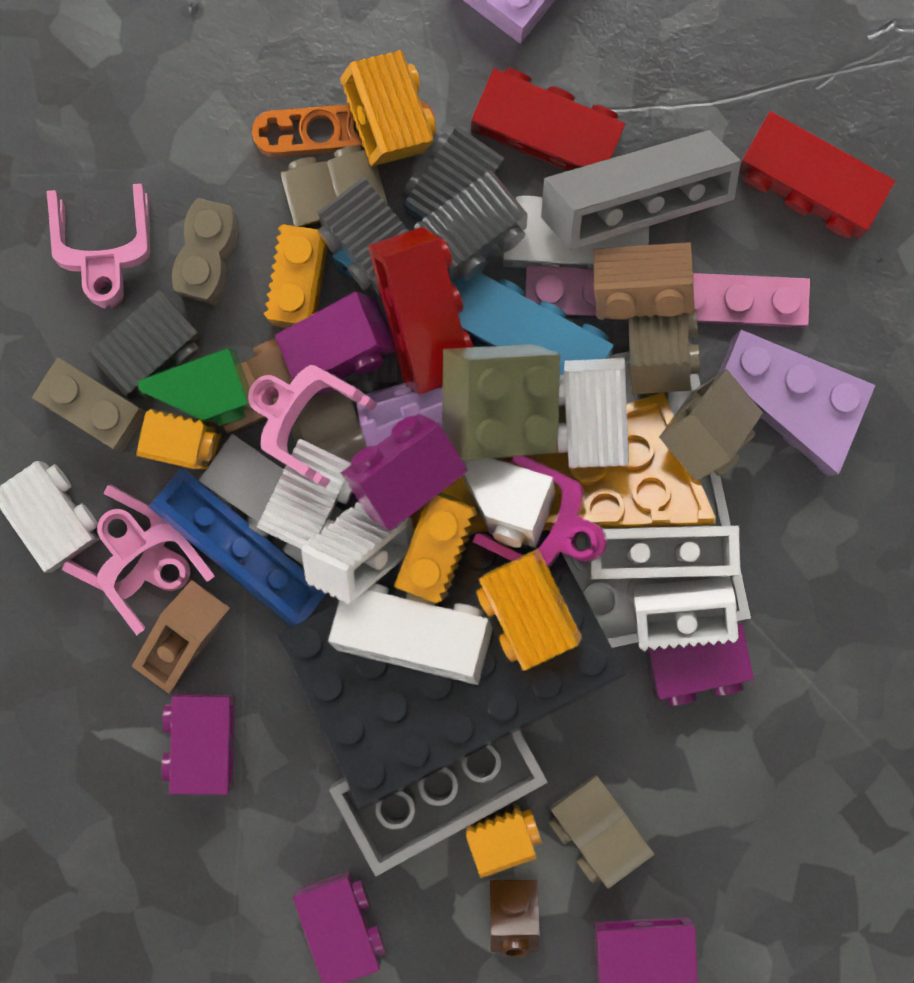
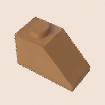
[132,580,230,694]

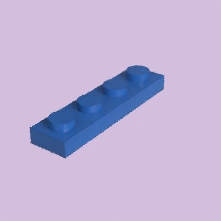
[148,467,328,627]

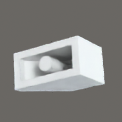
[460,457,556,548]

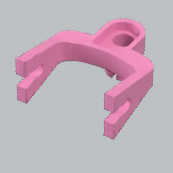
[47,184,150,309]
[248,365,378,488]
[62,485,191,599]
[97,509,215,635]

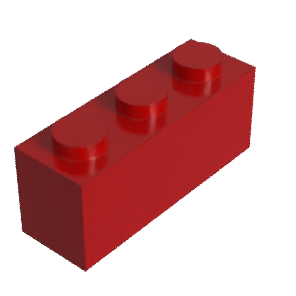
[471,68,626,171]
[739,111,896,239]
[368,227,473,395]

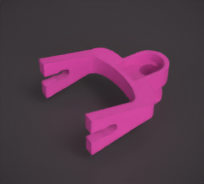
[473,455,607,567]

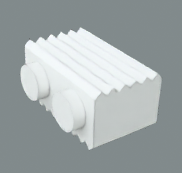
[558,358,629,468]
[257,439,352,549]
[0,461,99,573]
[301,502,413,605]
[633,577,738,651]

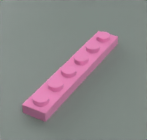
[525,266,810,328]

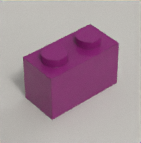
[275,292,395,394]
[340,413,468,532]
[645,622,754,706]
[161,693,235,795]
[292,871,386,983]
[594,917,698,983]

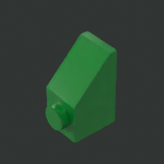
[136,348,251,427]

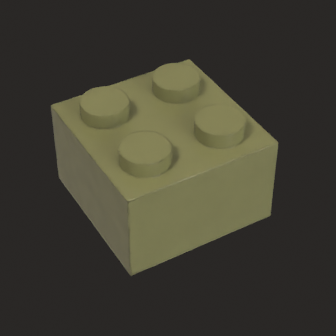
[442,344,560,460]

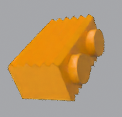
[340,50,436,166]
[263,224,328,328]
[137,409,222,469]
[394,492,479,603]
[477,549,582,670]
[466,802,542,878]

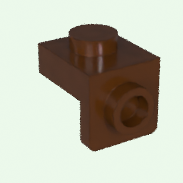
[490,880,540,958]

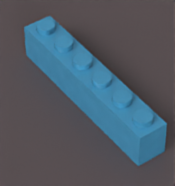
[332,249,614,375]

